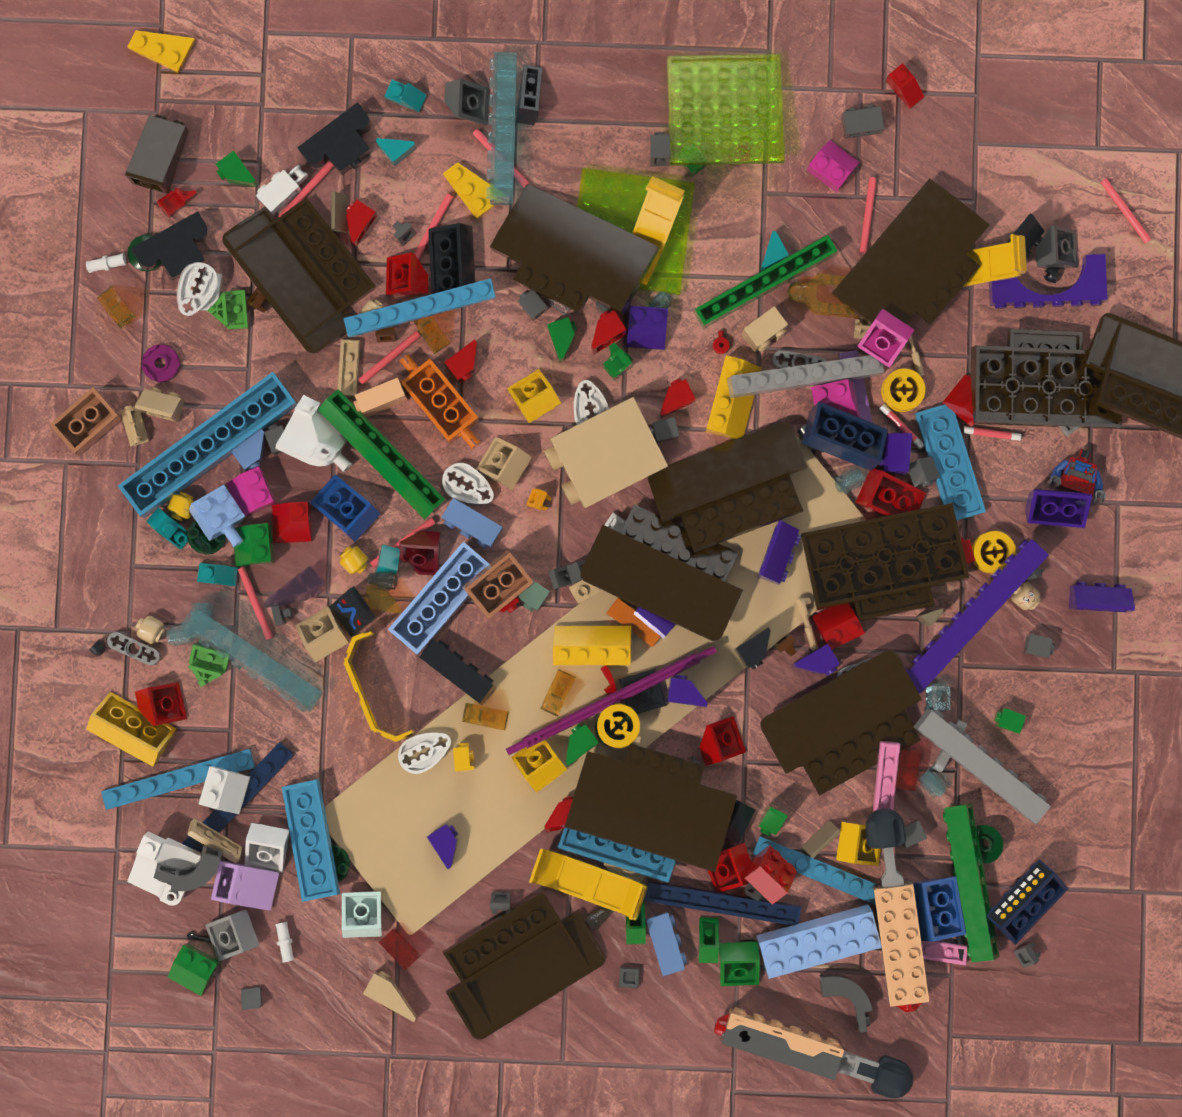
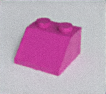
[807,140,860,193]
[857,309,914,368]
[811,379,860,418]
[226,466,276,517]

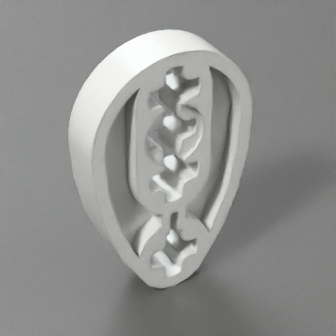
[177,262,218,316]
[574,380,609,425]
[442,463,494,505]
[398,733,451,774]

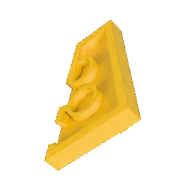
[127,30,196,73]
[443,162,507,220]

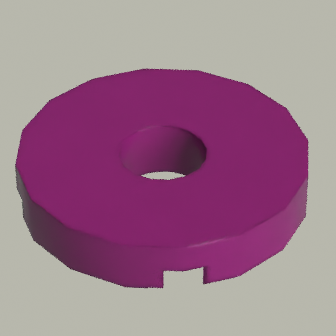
[142,345,180,383]

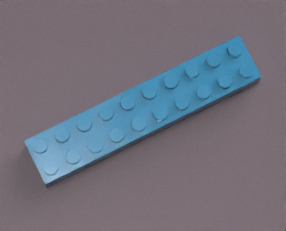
[118,372,297,518]

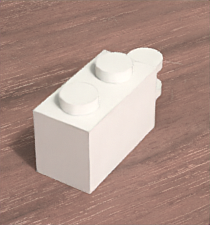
[256,165,308,216]

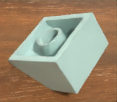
[342,892,382,938]

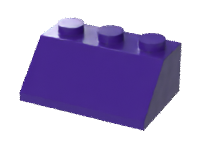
[1025,489,1092,528]
[757,520,801,585]
[1069,582,1135,613]
[666,675,708,707]

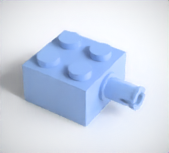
[189,485,245,548]

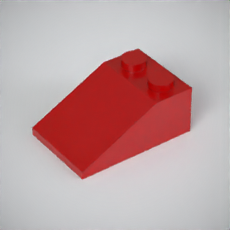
[855,469,926,516]

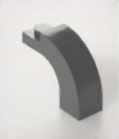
[153,846,222,891]
[819,974,872,1033]

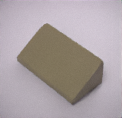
[331,191,348,233]
[916,609,944,627]
[802,821,840,858]

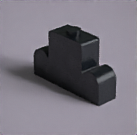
[297,102,371,175]
[131,211,208,281]

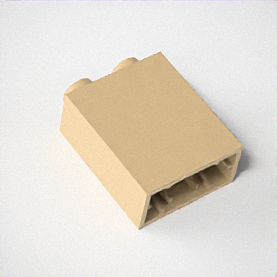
[544,397,668,508]

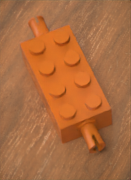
[399,354,481,450]

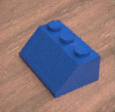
[913,876,966,942]

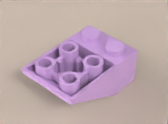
[211,860,280,911]

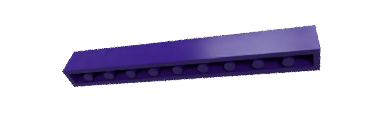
[905,539,1049,694]

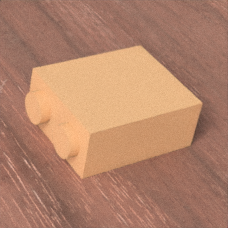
[353,378,408,418]

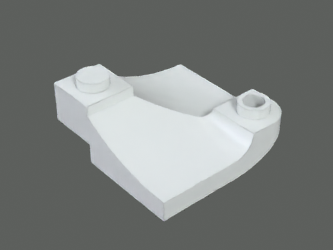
[275,395,347,466]
[127,831,201,906]

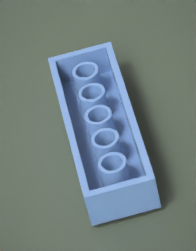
[388,542,489,655]
[756,905,882,979]

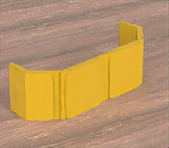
[632,176,685,285]
[963,234,1027,287]
[343,631,415,742]
[529,848,648,920]

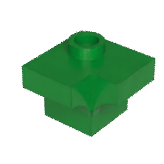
[602,342,633,381]

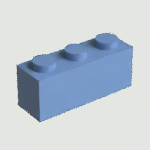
[441,498,503,549]
[646,912,687,976]

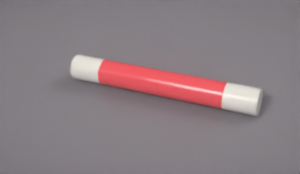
[879,404,924,450]
[963,426,1021,441]

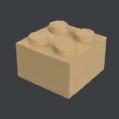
[741,306,788,353]

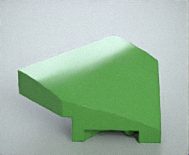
[207,290,249,330]
[188,643,231,687]

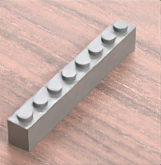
[727,355,884,398]
[914,709,1051,825]

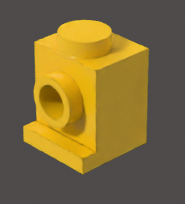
[453,743,475,771]

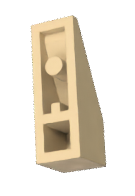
[363,971,417,1022]

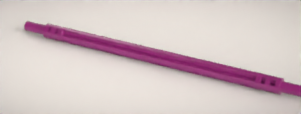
[506,645,717,755]

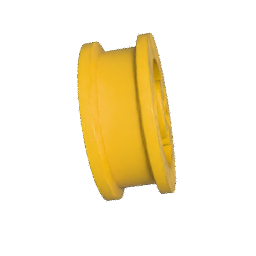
[881,368,925,412]
[972,531,1016,574]
[597,704,640,748]

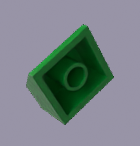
[234,523,274,567]
[719,941,760,986]
[168,943,221,996]

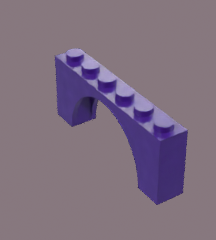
[989,254,1108,309]

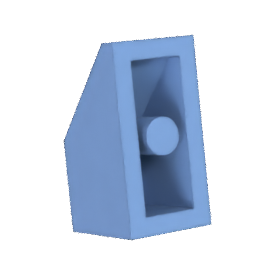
[231,429,266,471]

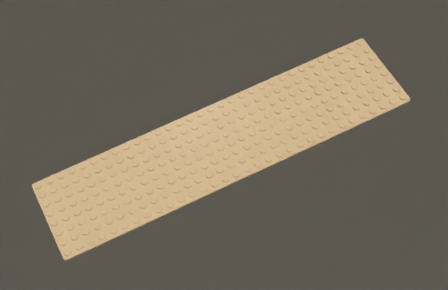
[325,434,866,935]

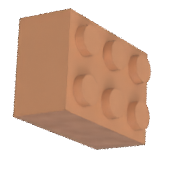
[50,387,122,456]
[462,550,534,619]

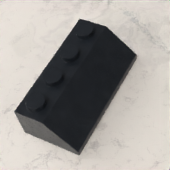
[428,223,475,294]

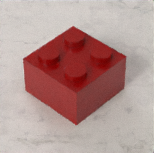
[745,845,797,905]

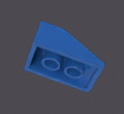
[310,474,380,542]

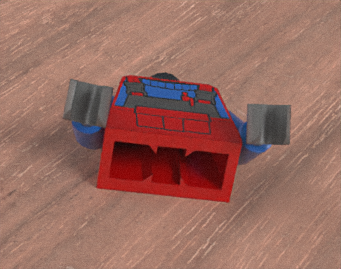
[1046,449,1107,503]

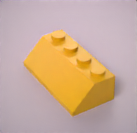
[706,355,762,439]
[553,626,632,665]
[86,692,177,767]

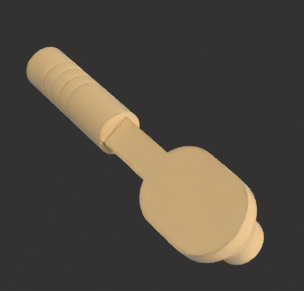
[907,324,925,376]
[796,597,818,650]

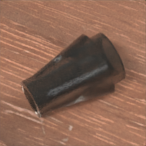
[368,572,398,591]
[584,907,613,931]

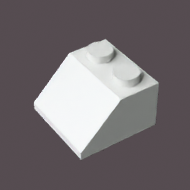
[199,766,250,814]
[245,823,289,872]

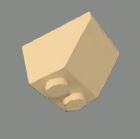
[134,387,184,423]
[476,437,532,490]
[295,606,348,662]

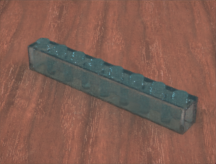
[486,52,517,205]
[180,606,323,713]

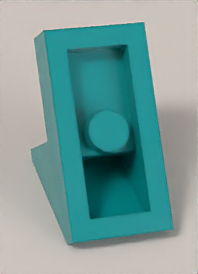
[384,79,427,113]
[197,563,238,587]

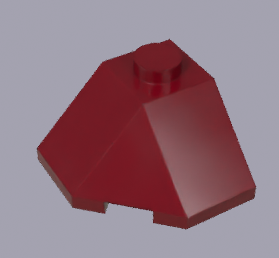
[399,531,440,576]

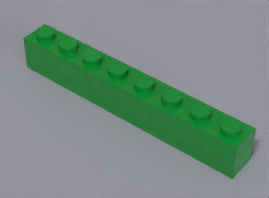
[694,235,837,329]
[318,389,445,520]
[943,803,1000,963]

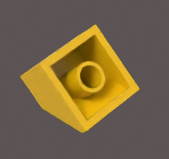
[507,369,561,423]
[511,740,567,793]
[836,822,881,866]

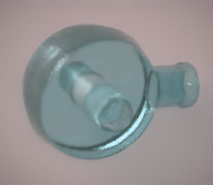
[648,292,671,309]

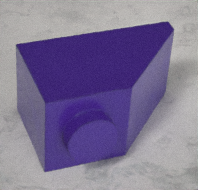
[427,823,458,870]

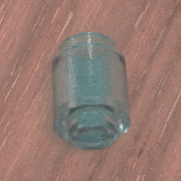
[835,468,865,494]
[166,624,197,646]
[918,769,947,798]

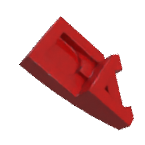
[157,188,197,218]
[600,665,617,695]

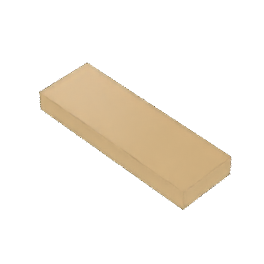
[337,339,361,398]
[187,818,242,864]

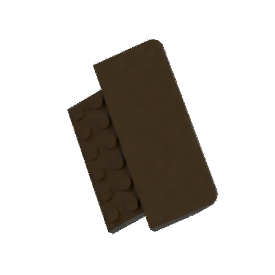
[222,197,376,354]
[1083,313,1182,439]
[648,422,808,552]
[580,504,743,641]
[760,650,922,796]
[443,890,606,1039]

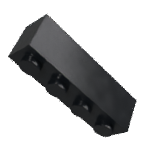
[419,639,496,705]

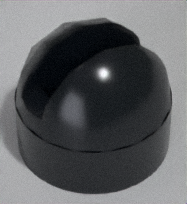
[1043,267,1058,283]
[89,639,105,656]

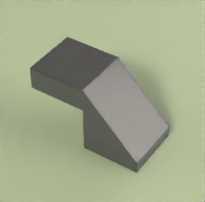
[548,560,586,589]

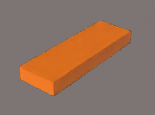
[606,598,661,647]

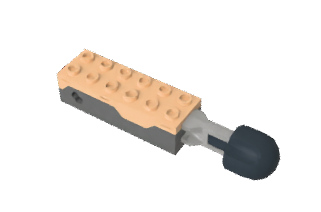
[865,808,929,1012]
[714,1007,914,1099]

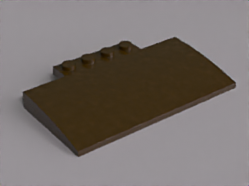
[831,178,990,326]
[490,184,660,315]
[971,329,1122,428]
[801,503,969,621]
[565,744,737,872]

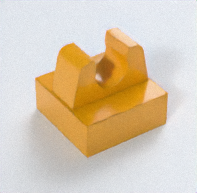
[526,488,551,511]

